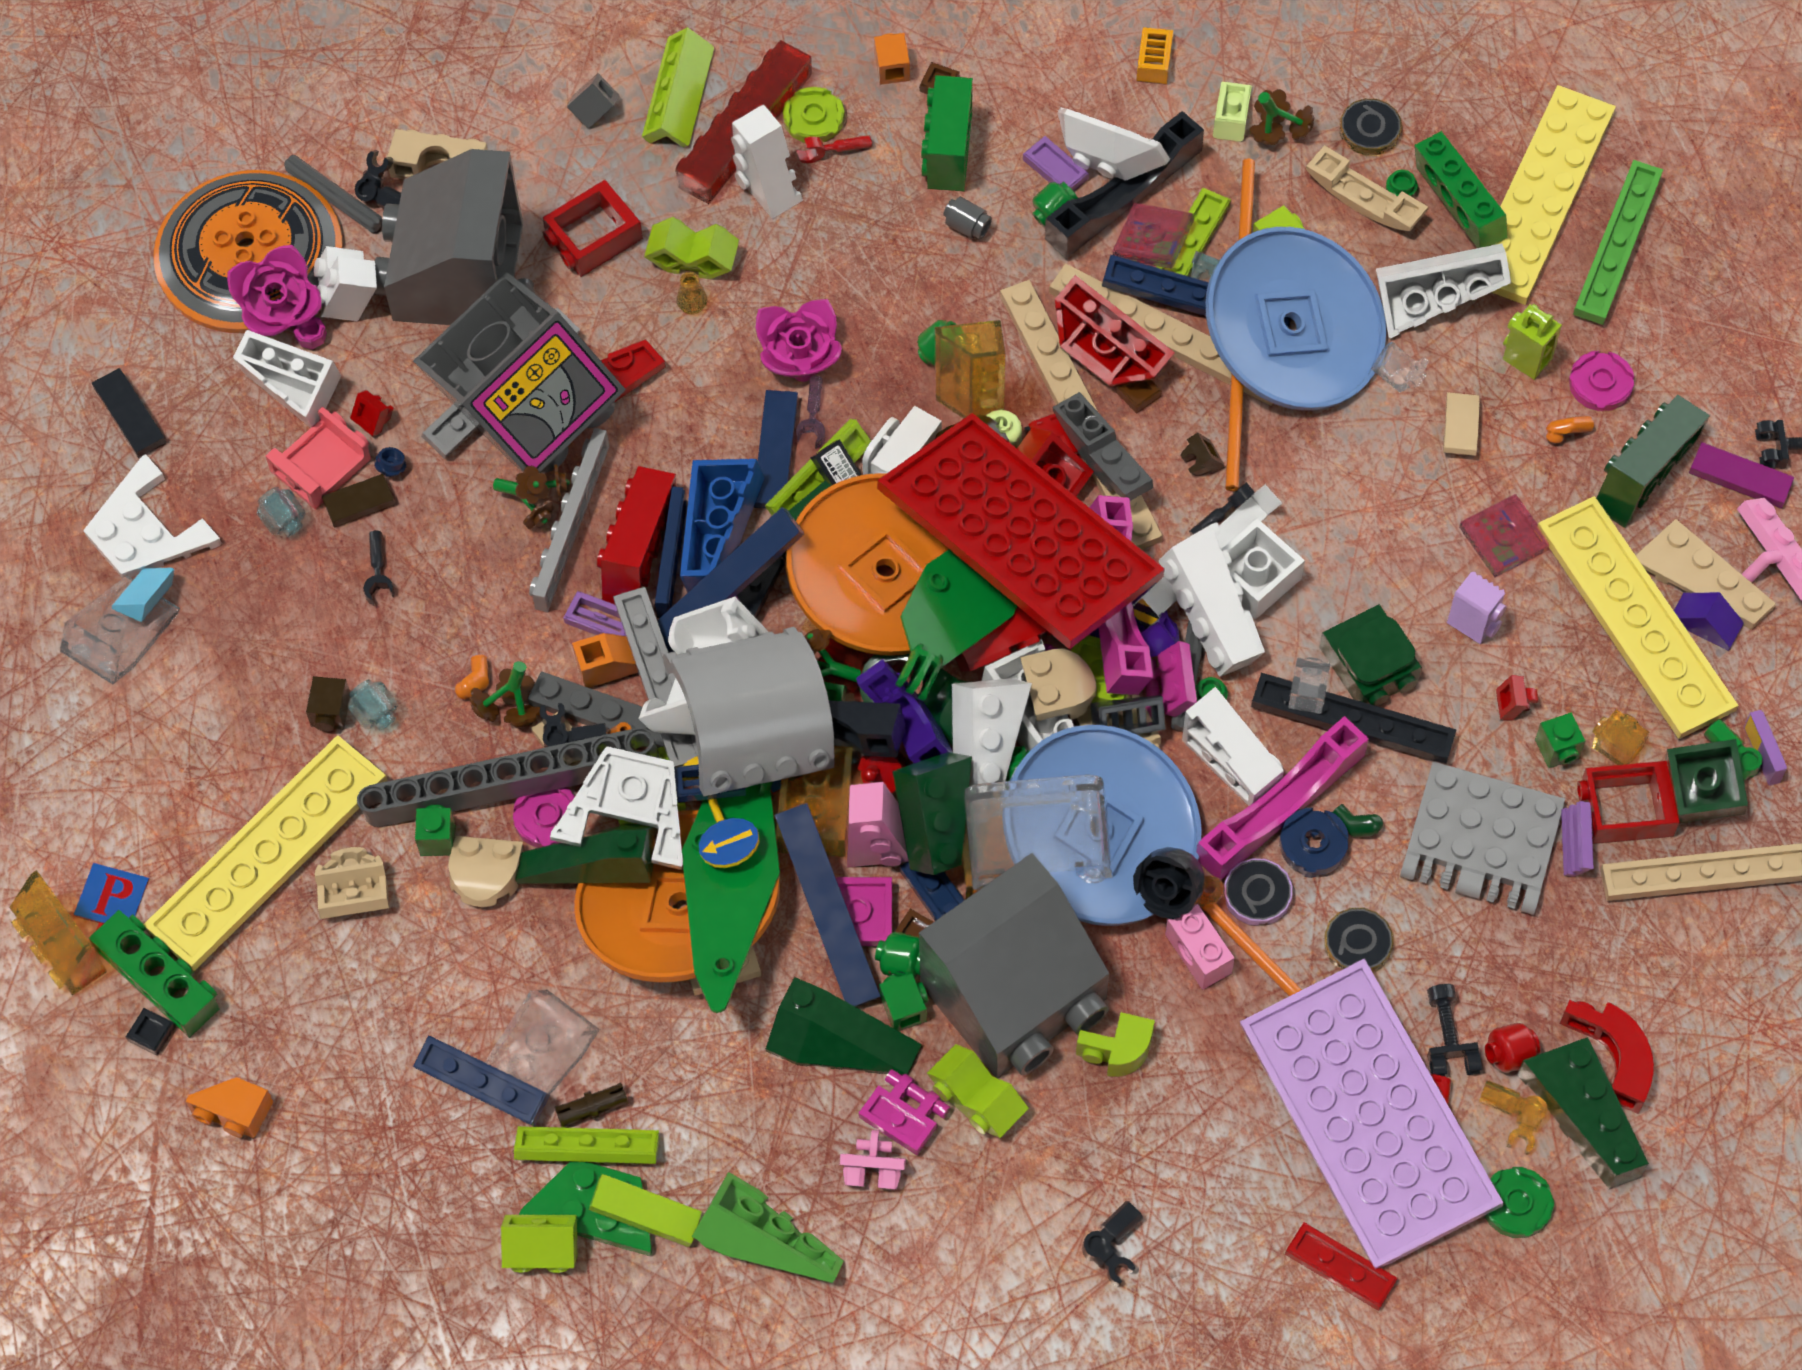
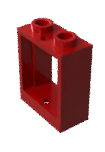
[542,180,643,277]
[1577,761,1680,844]

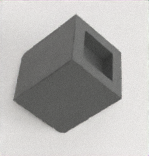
[567,73,619,128]

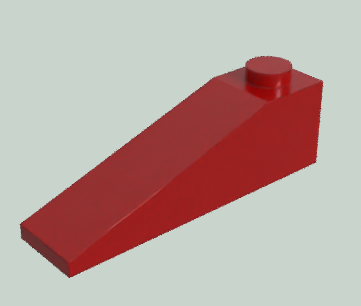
[1017,427,1094,496]

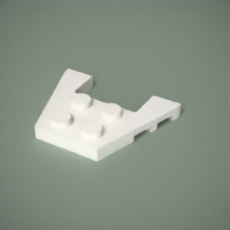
[84,454,222,580]
[550,746,683,870]

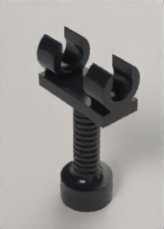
[1755,420,1802,469]
[1427,984,1482,1076]

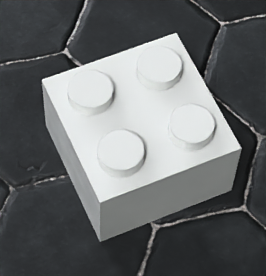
[1221,518,1305,620]

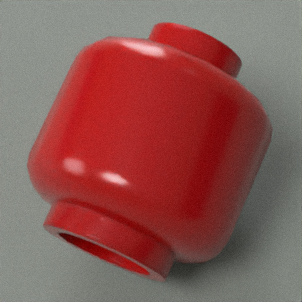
[1485,1023,1540,1073]

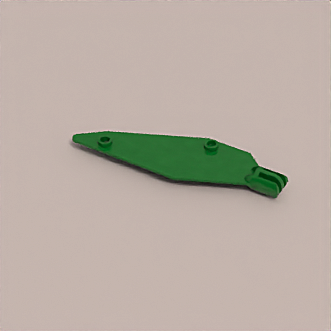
[895,549,1017,701]
[682,781,780,1013]

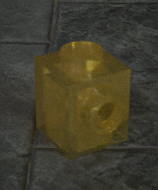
[1592,709,1650,765]

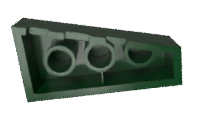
[1517,1037,1649,1189]

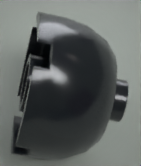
[1133,847,1205,919]

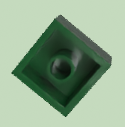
[1665,739,1748,824]

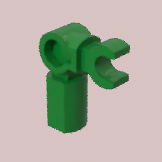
[1704,719,1762,781]

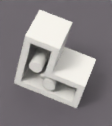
[314,246,377,321]

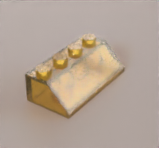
[935,320,1006,419]

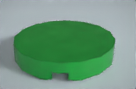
[1484,1167,1554,1238]

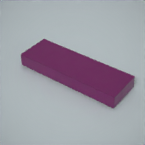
[1689,442,1794,509]

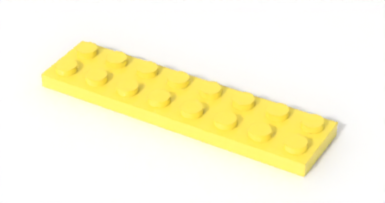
[1492,85,1616,305]
[1537,496,1738,739]
[143,735,388,971]

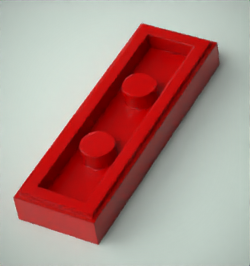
[1285,1222,1398,1311]

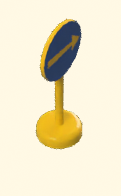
[682,756,760,868]

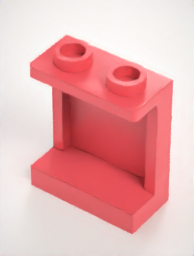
[265,407,371,510]

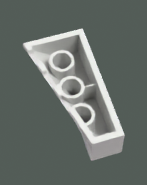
[1376,243,1511,339]
[1158,522,1265,677]

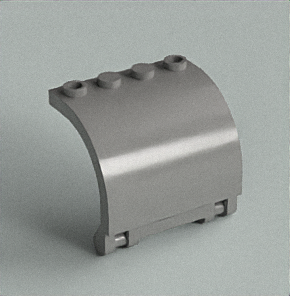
[663,627,834,796]

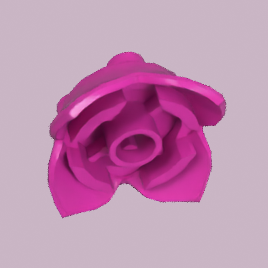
[227,245,322,336]
[755,299,842,382]

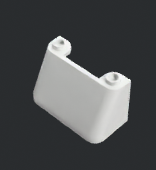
[639,597,768,735]

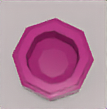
[293,317,327,349]

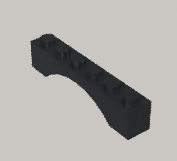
[1045,111,1204,259]
[829,700,906,757]

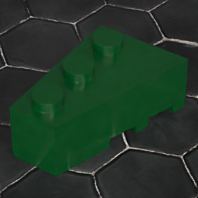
[893,752,972,875]

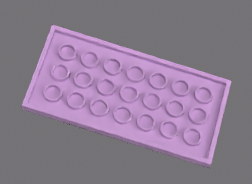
[1240,959,1503,1269]

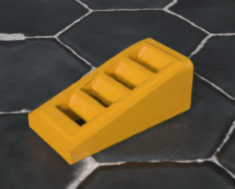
[1136,27,1173,84]

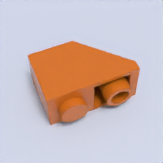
[572,633,638,688]
[185,1077,273,1139]

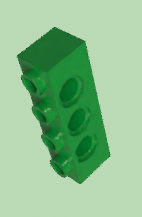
[1414,131,1508,248]
[88,910,220,1038]

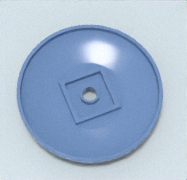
[1205,227,1386,410]
[1003,725,1201,926]

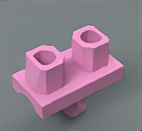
[840,1130,906,1189]

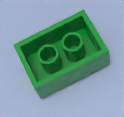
[921,75,973,192]

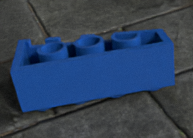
[680,459,764,592]

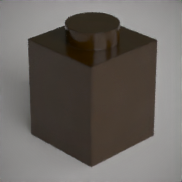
[306,676,351,732]

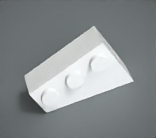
[952,678,1032,791]

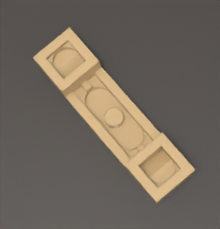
[1306,145,1428,231]

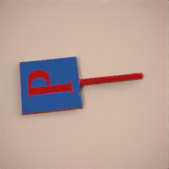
[74,863,149,983]

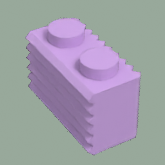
[1447,572,1507,644]

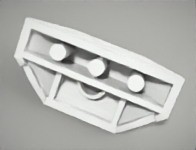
[1057,107,1170,180]

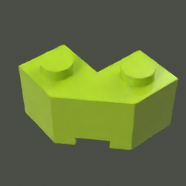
[644,217,739,280]
[927,1044,1029,1138]

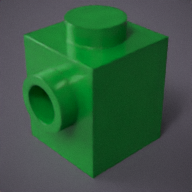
[1535,712,1586,769]
[415,805,456,856]
[879,974,928,1031]

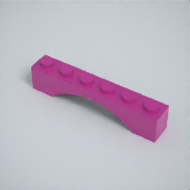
[1089,495,1153,695]
[1196,716,1369,882]

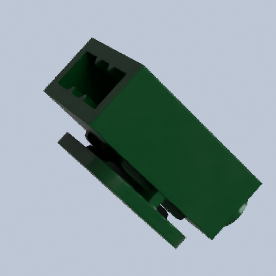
[1319,604,1422,706]

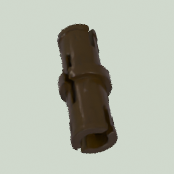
[554,1082,629,1128]

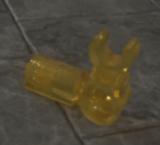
[1478,1080,1548,1155]

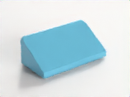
[112,568,175,622]

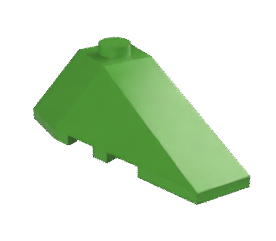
[692,1172,844,1283]

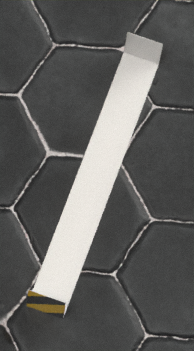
[1133,484,1282,628]

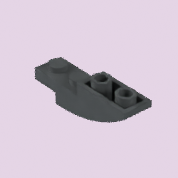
[1053,392,1154,501]

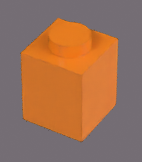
[874,33,910,85]

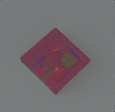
[1112,203,1194,269]
[1459,494,1550,578]

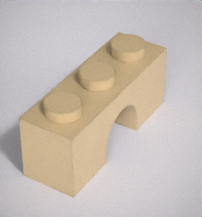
[387,129,488,179]

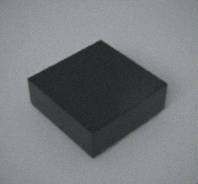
[125,1008,176,1056]

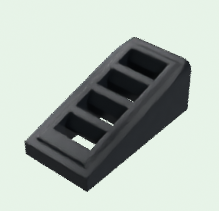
[1091,695,1165,734]

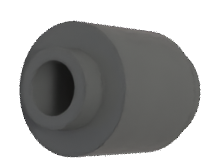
[943,196,992,239]

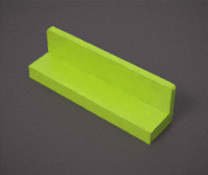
[642,27,714,148]

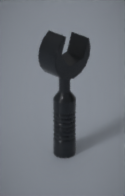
[1189,482,1255,536]
[363,530,395,606]

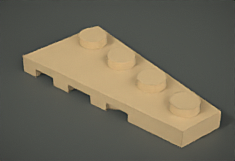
[1636,519,1776,630]

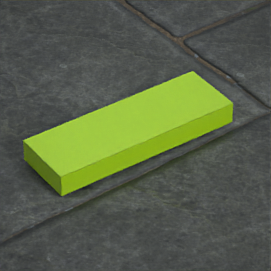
[589,1174,702,1247]

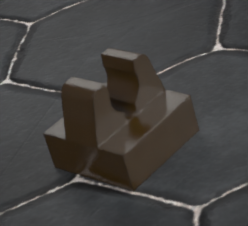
[1181,432,1225,476]

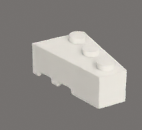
[731,104,803,219]
[233,330,342,428]
[1182,687,1284,806]

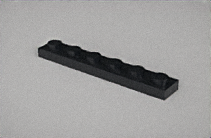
[1251,672,1457,764]

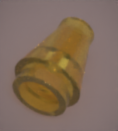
[676,272,708,314]

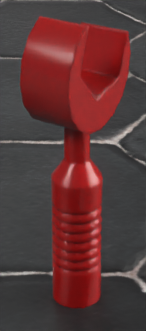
[796,135,872,163]

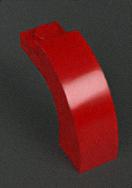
[1559,999,1654,1114]

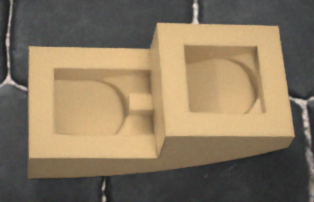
[1443,392,1479,456]

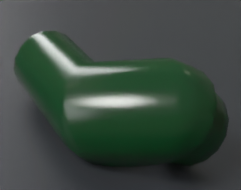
[1332,804,1384,837]

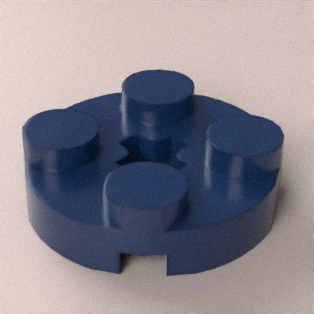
[1279,808,1348,878]

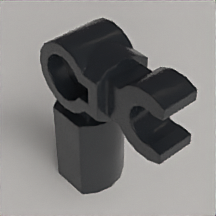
[354,150,401,208]
[539,703,607,748]
[1082,1201,1143,1287]

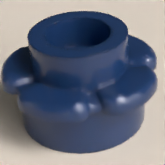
[374,447,406,477]

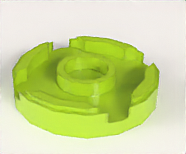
[783,87,845,143]

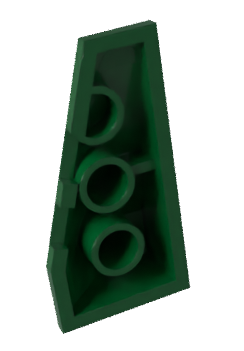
[516,824,659,884]
[765,977,922,1076]

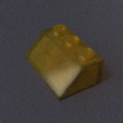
[9,870,107,996]

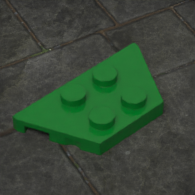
[519,1161,652,1257]

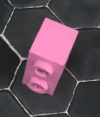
[1165,904,1234,990]

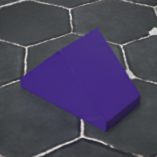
[1674,592,1744,651]

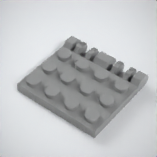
[1400,761,1565,915]

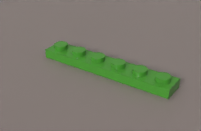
[1573,160,1663,325]

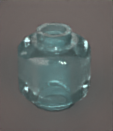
[256,487,306,537]
[348,679,398,730]

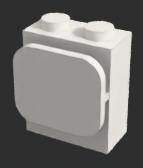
[862,406,942,475]

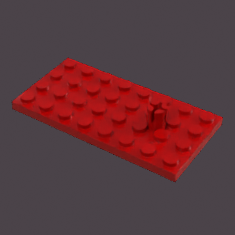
[877,413,1165,649]

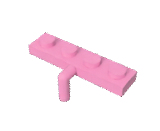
[1737,498,1802,601]

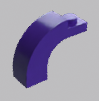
[856,659,953,763]

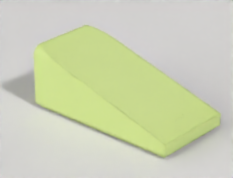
[1213,82,1252,141]

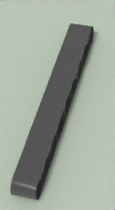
[357,728,659,827]

